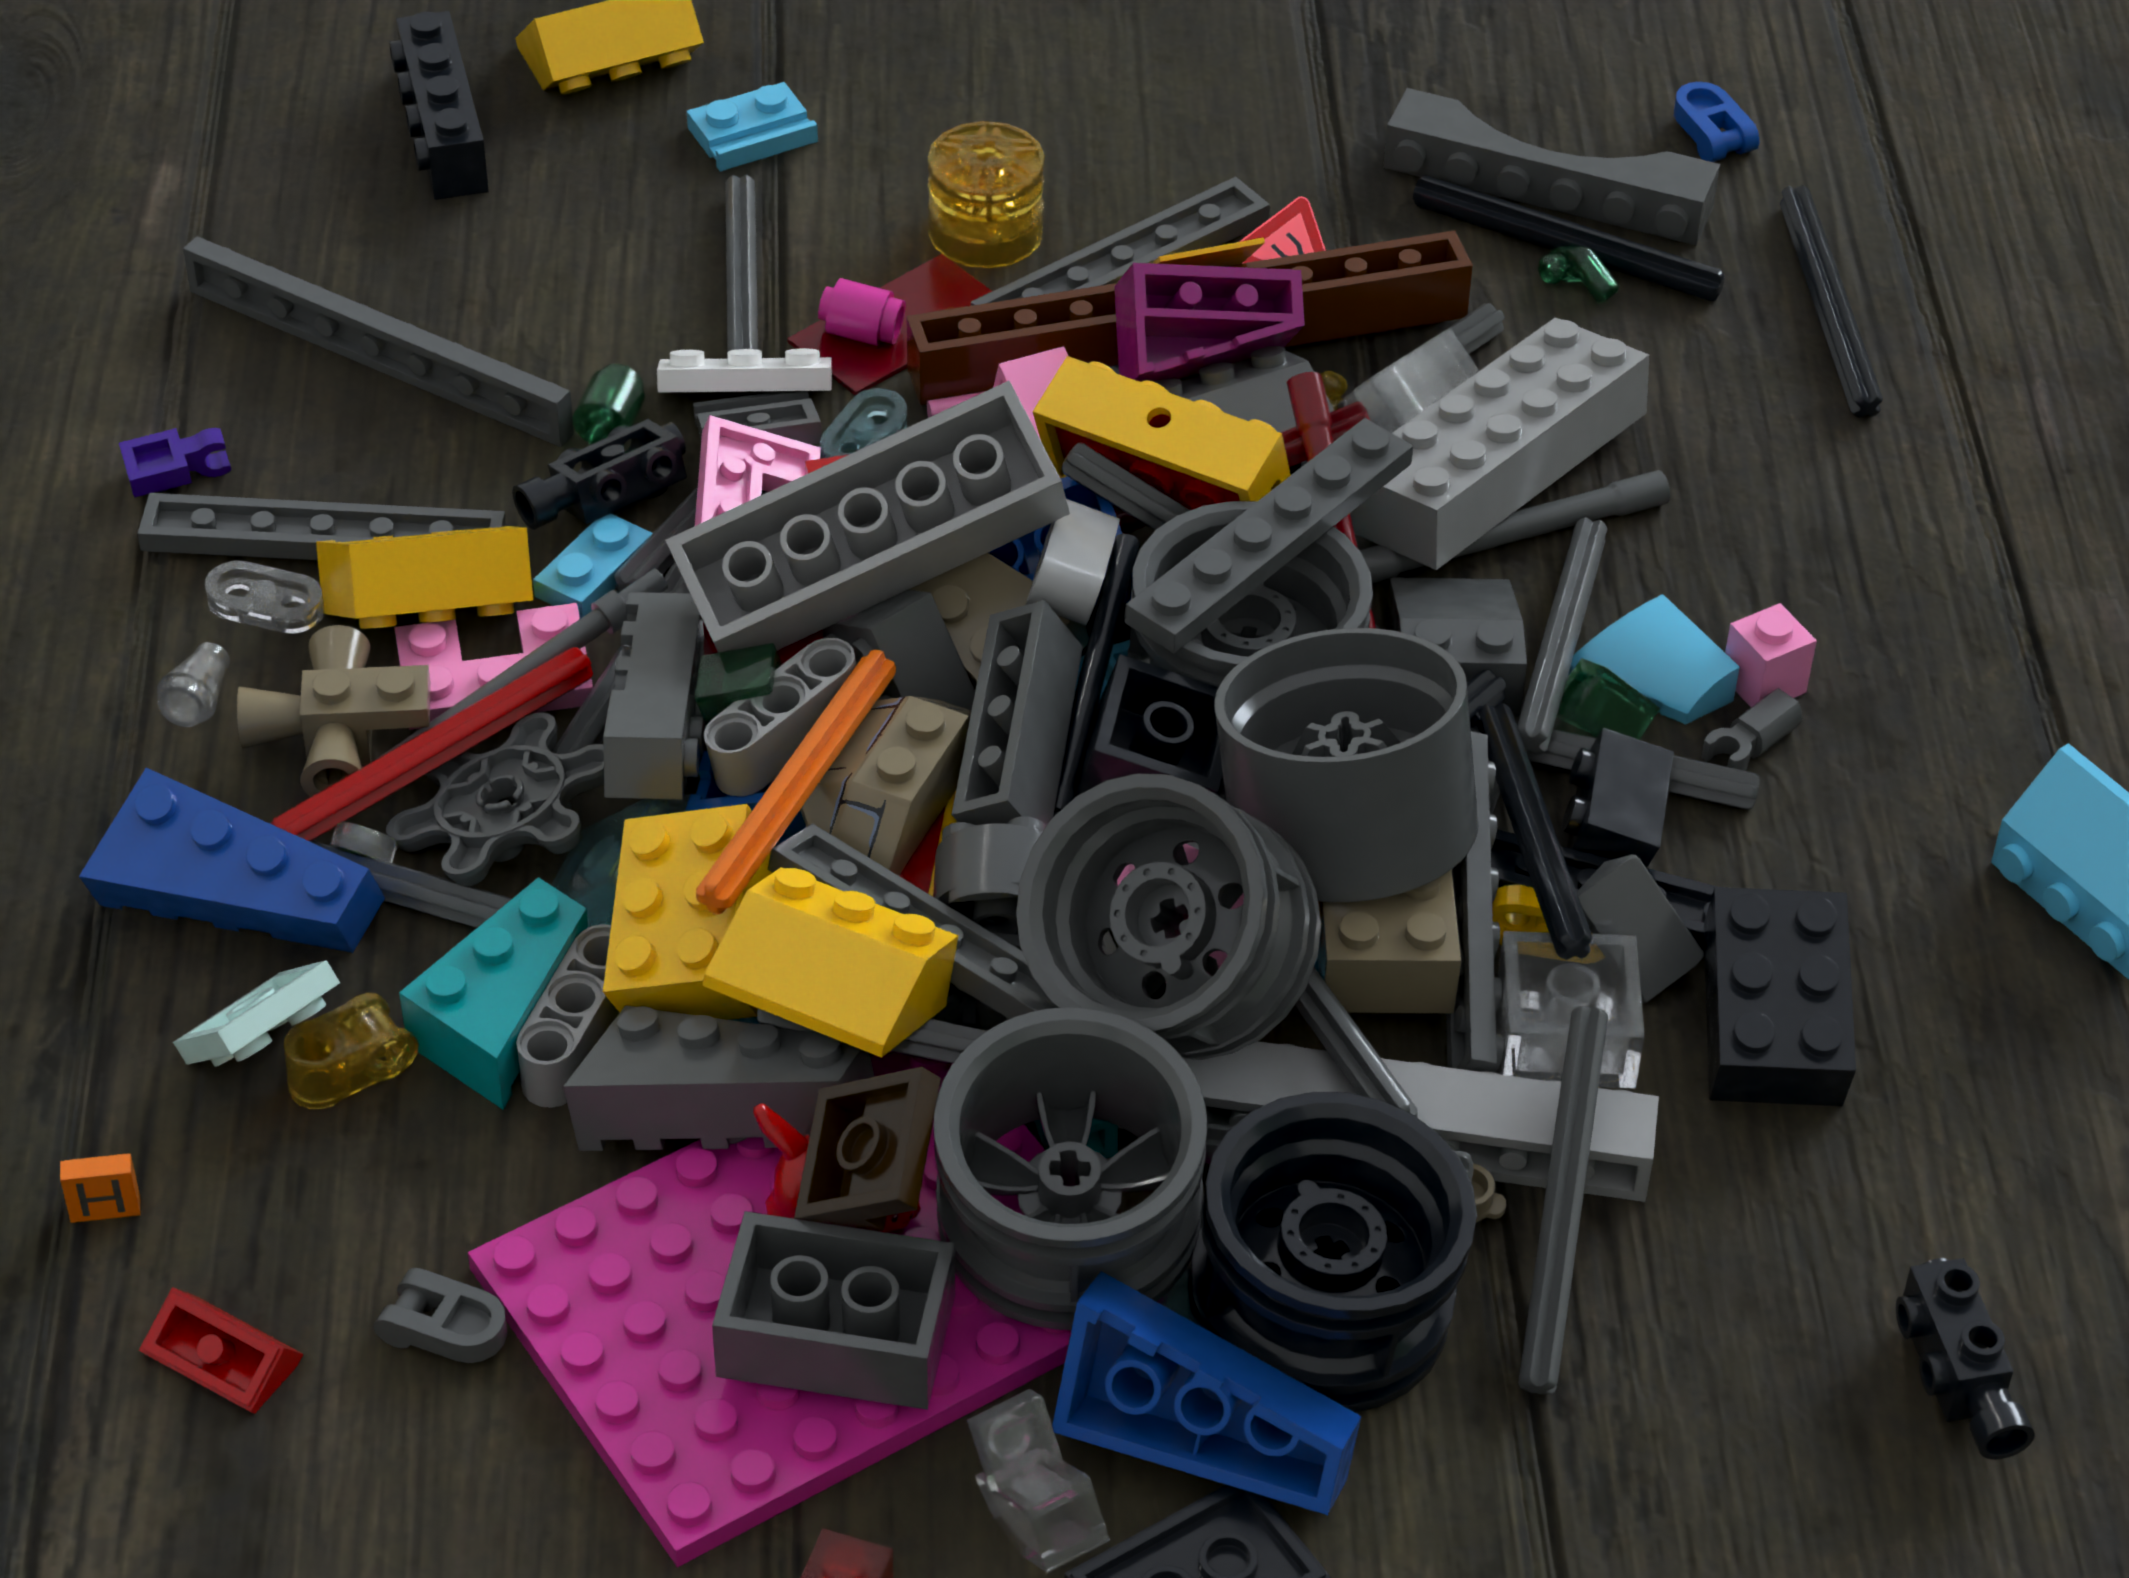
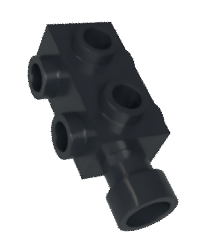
[512,419,687,530]
[1895,1258,2035,1460]

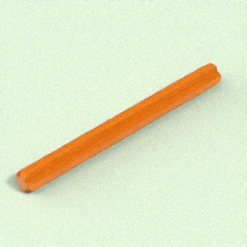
[696,650,896,914]

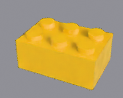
[603,804,776,1020]

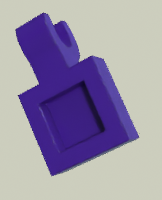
[119,428,231,498]

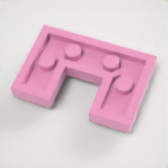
[695,415,821,526]
[394,603,593,730]

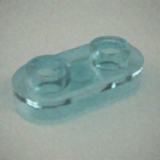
[820,388,907,459]

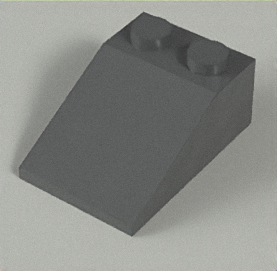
[1389,577,1527,716]

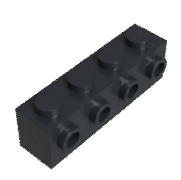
[389,11,489,200]

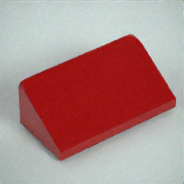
[138,1287,304,1413]

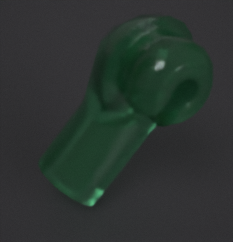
[1538,246,1620,303]

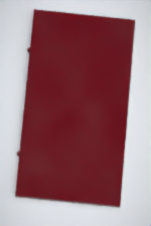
[787,254,992,396]

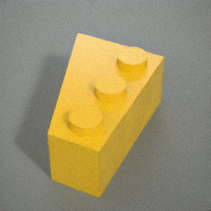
[316,526,533,629]

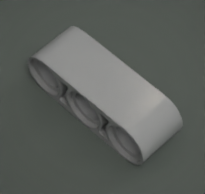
[1026,499,1120,626]
[704,638,857,797]
[516,924,620,1108]

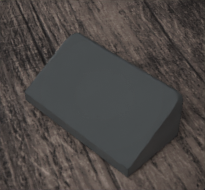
[1577,854,1705,1003]

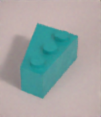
[399,877,588,1110]

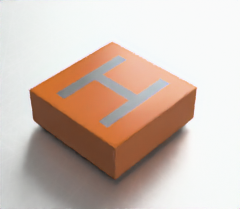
[60,1153,141,1223]

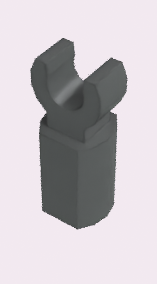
[1701,688,1802,771]

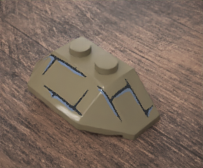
[800,696,971,876]

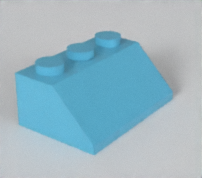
[1991,743,2129,980]

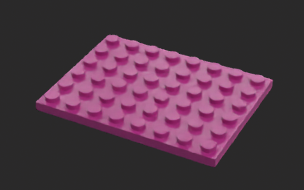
[468,1052,1164,1568]

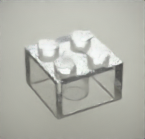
[1497,931,1645,1089]

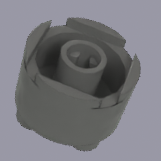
[933,816,1046,935]

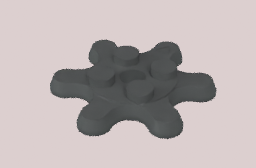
[386,712,604,887]

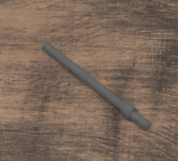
[372,568,668,762]

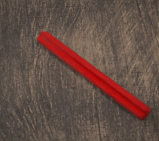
[270,647,593,842]

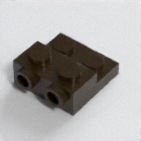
[794,1067,941,1231]

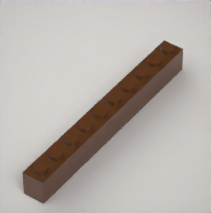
[906,230,1473,405]

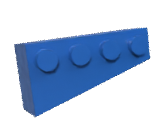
[79,767,385,953]
[1051,1271,1361,1515]

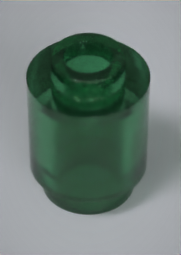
[573,364,645,444]

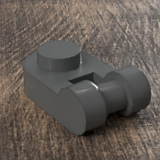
[373,1268,508,1363]

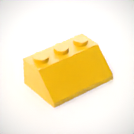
[515,0,704,94]
[702,867,959,1058]

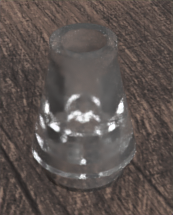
[157,642,230,727]

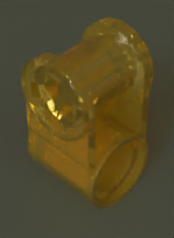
[284,993,419,1109]

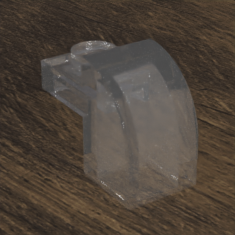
[967,1389,1110,1573]

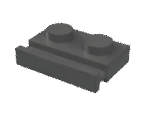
[693,391,823,444]

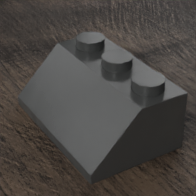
[1154,346,1335,433]

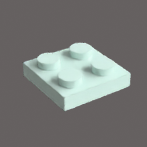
[173,960,340,1067]

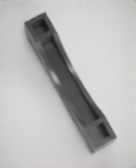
[1383,88,1720,246]

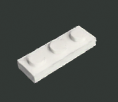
[657,348,832,392]

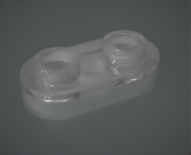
[205,561,325,634]

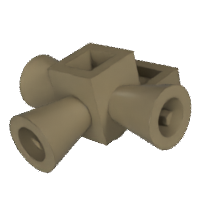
[237,625,431,797]

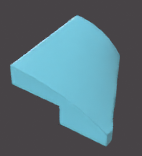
[1569,594,1740,725]

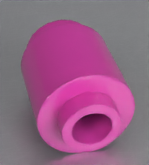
[818,278,906,347]

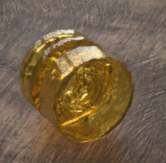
[928,121,1045,268]

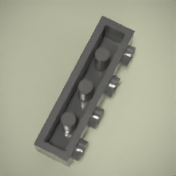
[952,600,1083,826]

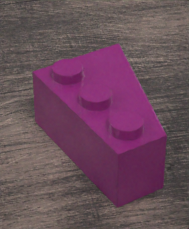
[1114,263,1305,382]

